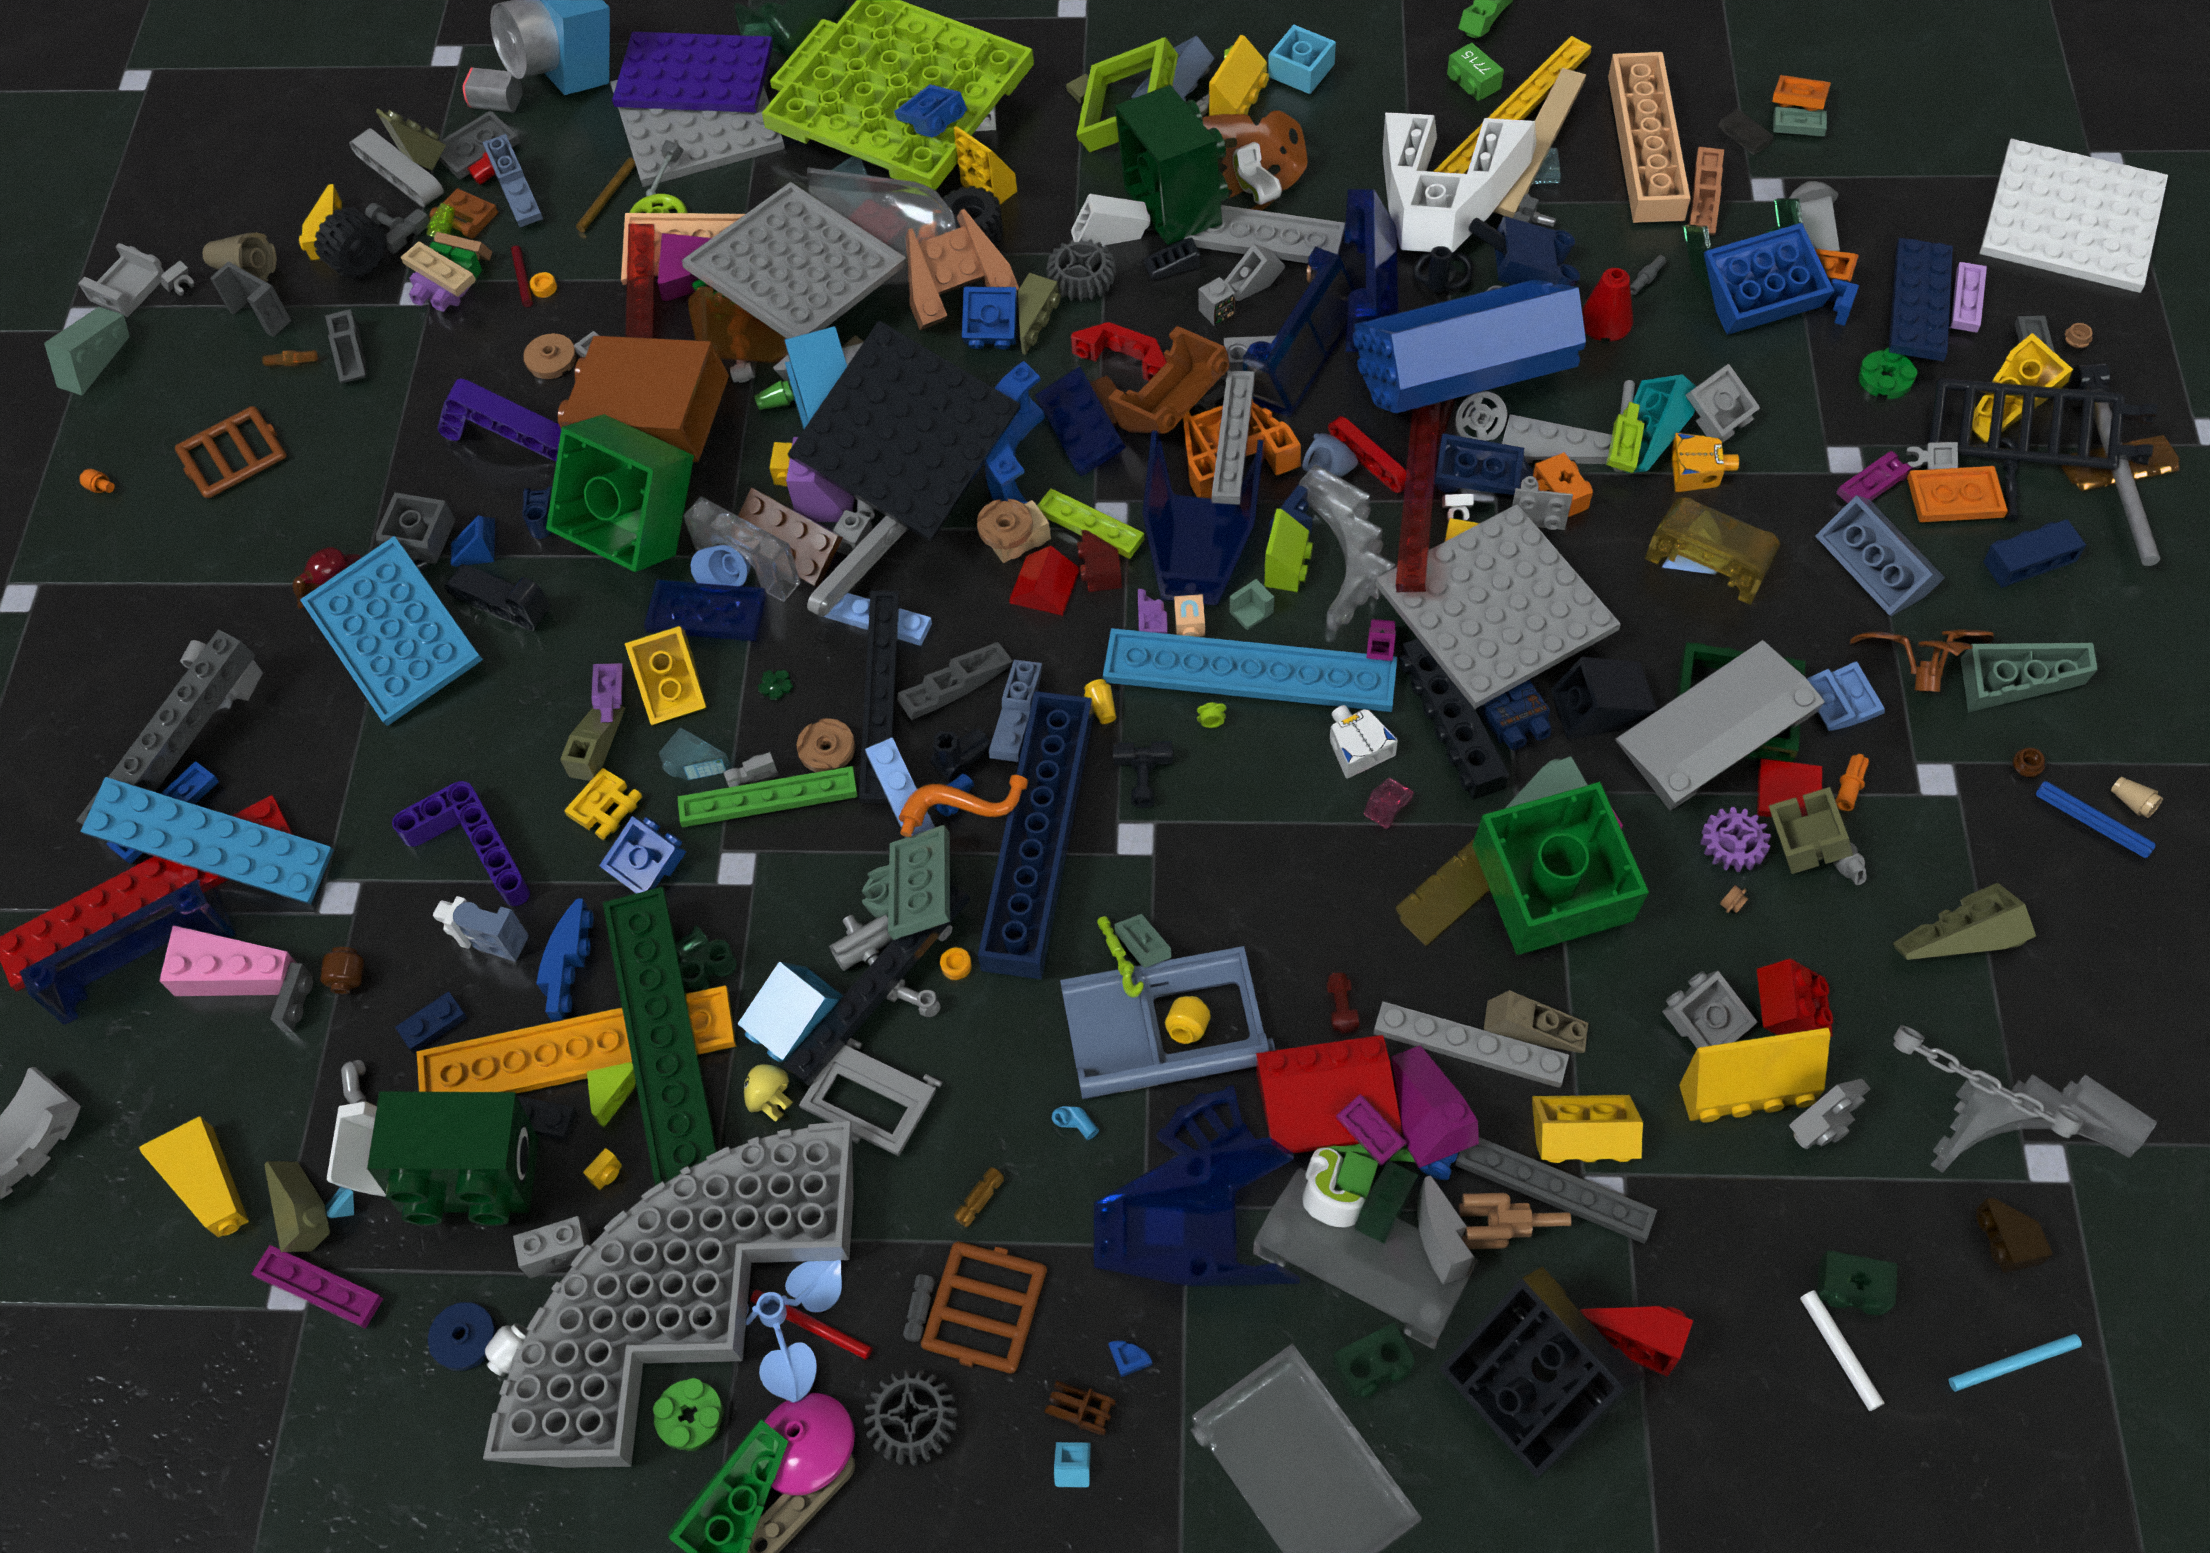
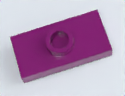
[1336,1094,1406,1167]

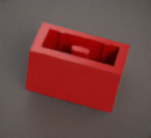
[1757,958,1833,1037]

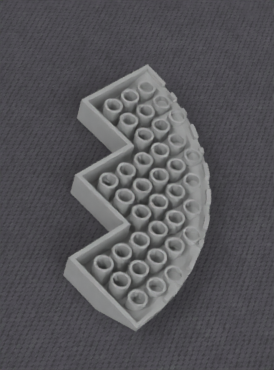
[483,1121,854,1468]

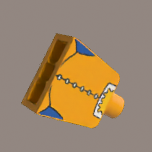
[1671,433,1739,492]

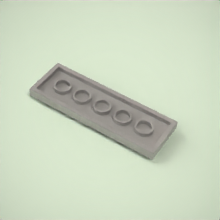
[1184,205,1345,264]

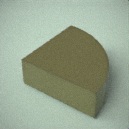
[1066,74,1089,104]

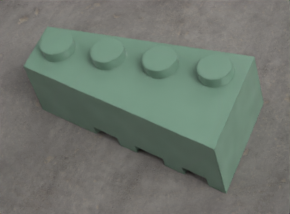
[1961,643,2098,713]

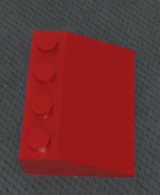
[1256,1035,1403,1156]

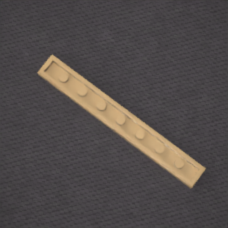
[1493,68,1586,218]

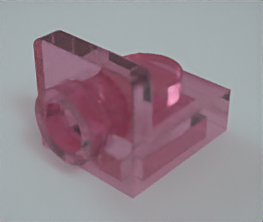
[1364,777,1414,829]

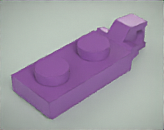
[592,663,623,723]

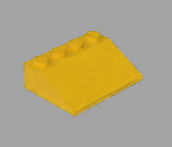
[1679,1028,1830,1123]

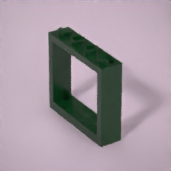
[1676,642,1806,762]

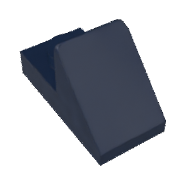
[1269,485,1312,538]

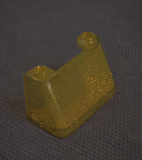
[1645,498,1780,605]

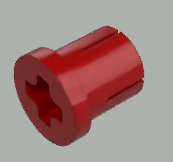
[467,152,496,185]

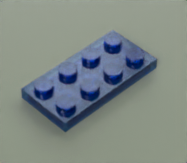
[1035,366,1126,477]
[644,580,767,641]

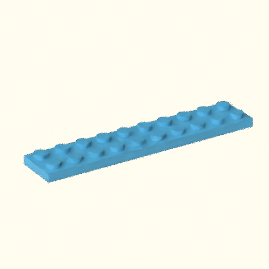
[1103,628,1397,712]

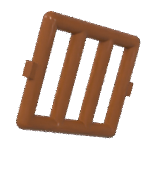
[175,406,286,498]
[921,1241,1047,1374]

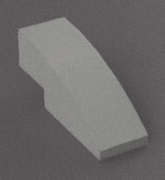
[1417,1175,1474,1285]

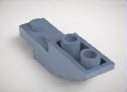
[482,134,543,228]
[989,659,1042,762]

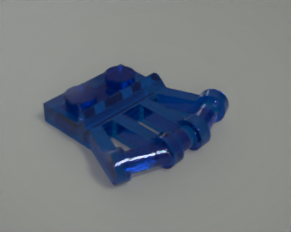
[1156,1085,1266,1193]

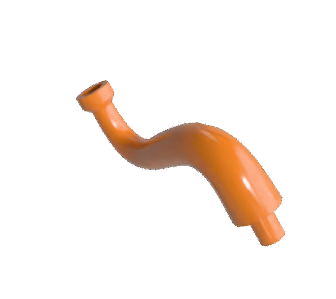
[899,775,1028,837]

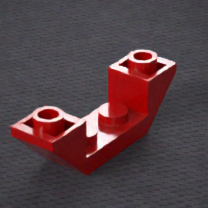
[1071,322,1167,381]

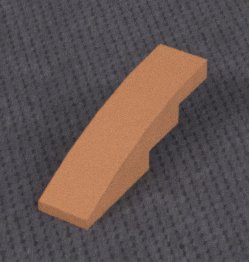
[1688,147,1724,236]

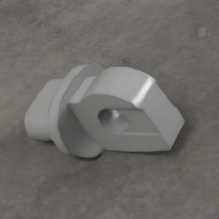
[1833,842,1866,885]

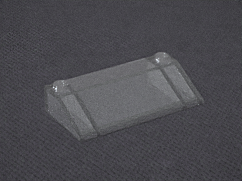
[1253,1168,1478,1349]

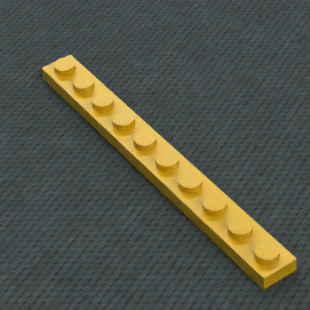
[1433,36,1592,174]

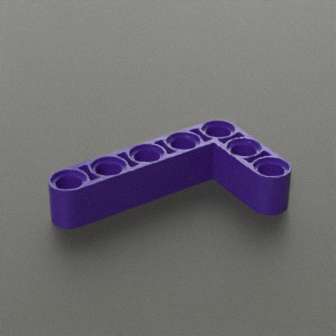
[438,379,561,462]
[392,781,530,906]

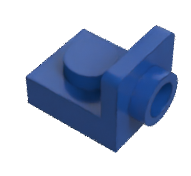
[1828,279,1859,326]

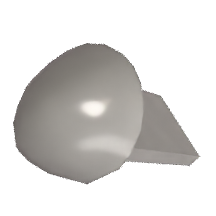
[1786,181,1840,252]

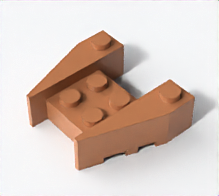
[905,209,1019,330]

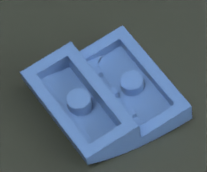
[1807,661,1885,731]

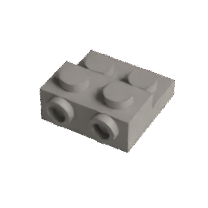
[1685,363,1760,442]
[1662,971,1757,1048]
[1789,1079,1870,1149]

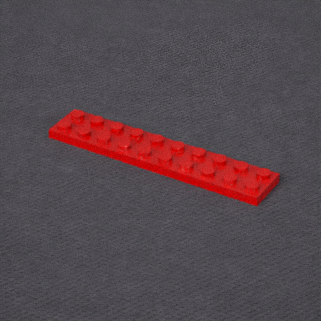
[0,795,294,992]

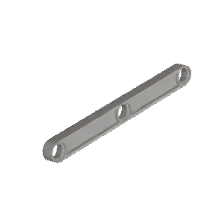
[807,516,908,617]

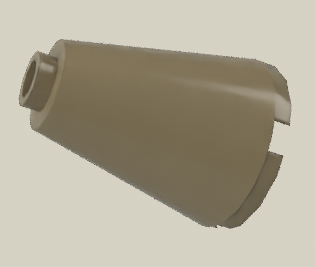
[203,232,277,282]

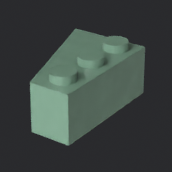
[44,307,130,395]

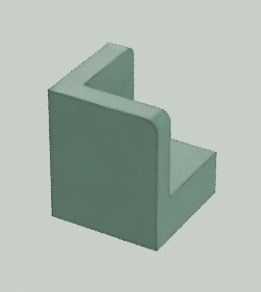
[1230,579,1274,630]

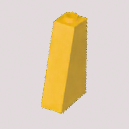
[139,1116,249,1238]

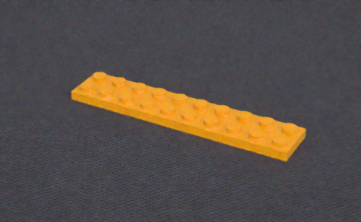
[417,985,736,1094]

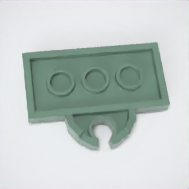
[862,825,950,940]

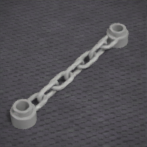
[1893,1025,2084,1138]

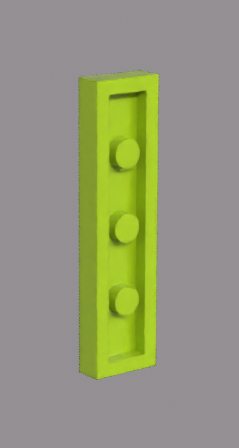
[1037,488,1145,559]

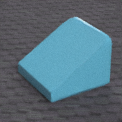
[1054,1442,1091,1487]

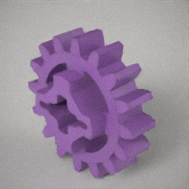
[1701,807,1771,872]

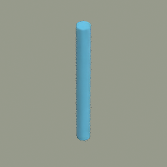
[1948,1334,2082,1392]

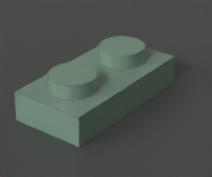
[1773,107,1827,136]
[1115,914,1171,968]

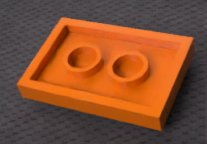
[1907,466,2008,523]

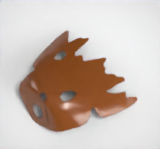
[1202,110,1308,211]

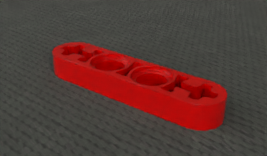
[1328,416,1411,493]

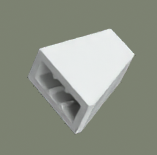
[1071,194,1150,246]

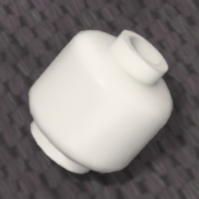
[485,1323,528,1377]

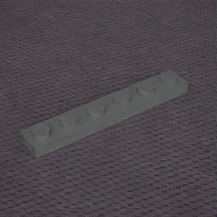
[1455,1137,1657,1244]

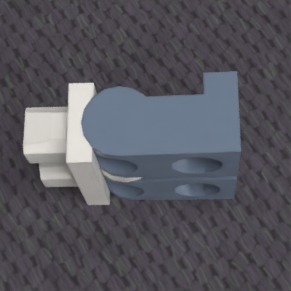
[433,896,529,962]

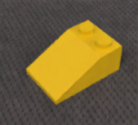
[625,626,707,725]

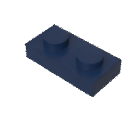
[395,991,467,1054]

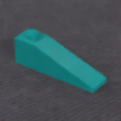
[1623,374,1696,473]

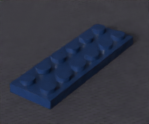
[1889,238,1953,361]

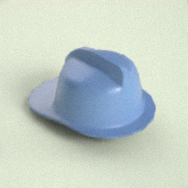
[690,545,754,591]

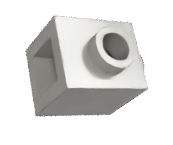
[833,510,873,555]

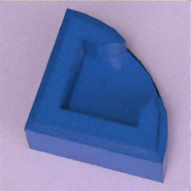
[1108,1341,1153,1377]

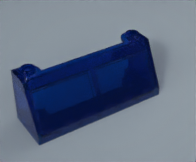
[1345,189,1398,352]

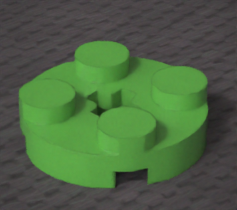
[653,1378,724,1451]

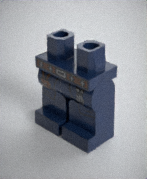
[1477,679,1552,751]

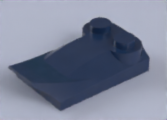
[1434,434,1533,495]

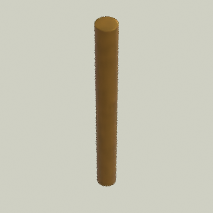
[576,158,636,232]

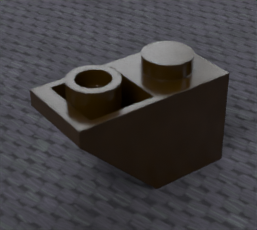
[1976,1197,2053,1273]

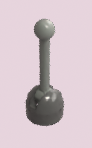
[646,140,684,196]

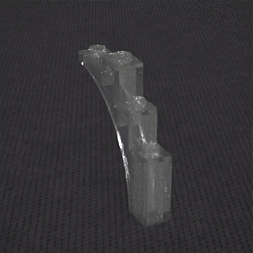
[1299,464,1395,632]
[1931,1074,2158,1173]

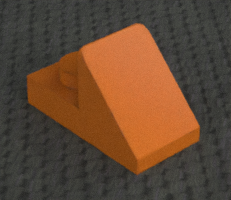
[1814,248,1859,282]

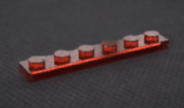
[626,224,655,339]

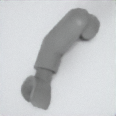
[341,1060,367,1104]

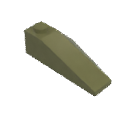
[1893,883,2036,960]

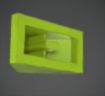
[587,1062,637,1127]

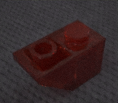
[1077,530,1122,592]

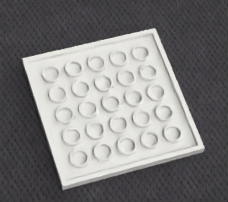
[1979,139,2168,293]

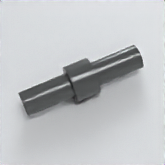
[1630,255,1666,295]

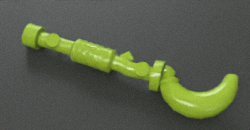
[1097,916,1144,998]

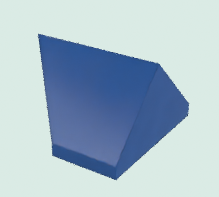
[451,515,495,567]

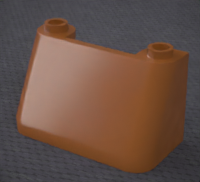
[1108,326,1229,434]

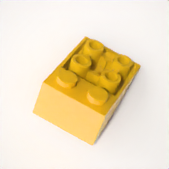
[954,126,1017,205]

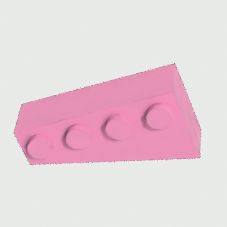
[160,926,296,996]

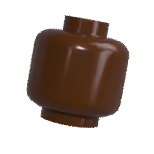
[320,947,364,994]

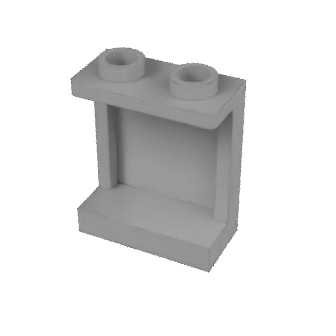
[78,243,164,317]

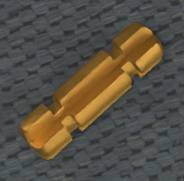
[954,1167,1004,1227]

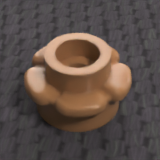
[2065,323,2093,348]
[1720,885,1748,913]

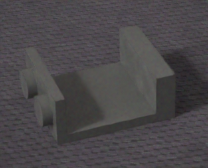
[210,261,291,337]

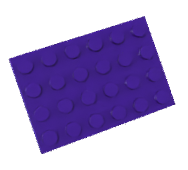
[612,32,773,113]

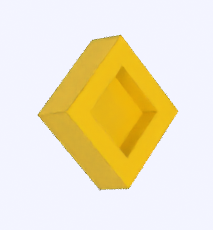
[583,1148,622,1190]

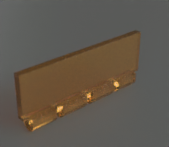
[2061,435,2179,491]

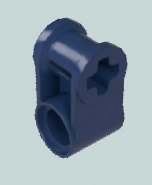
[522,486,552,539]

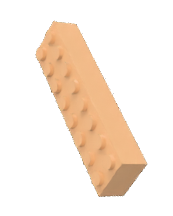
[1608,52,1690,223]

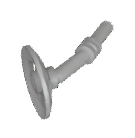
[1456,391,1507,441]

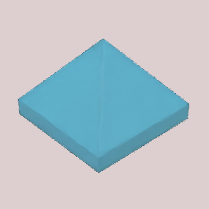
[325,1187,354,1218]

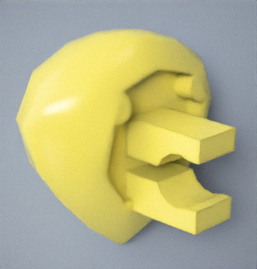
[744,1064,793,1122]

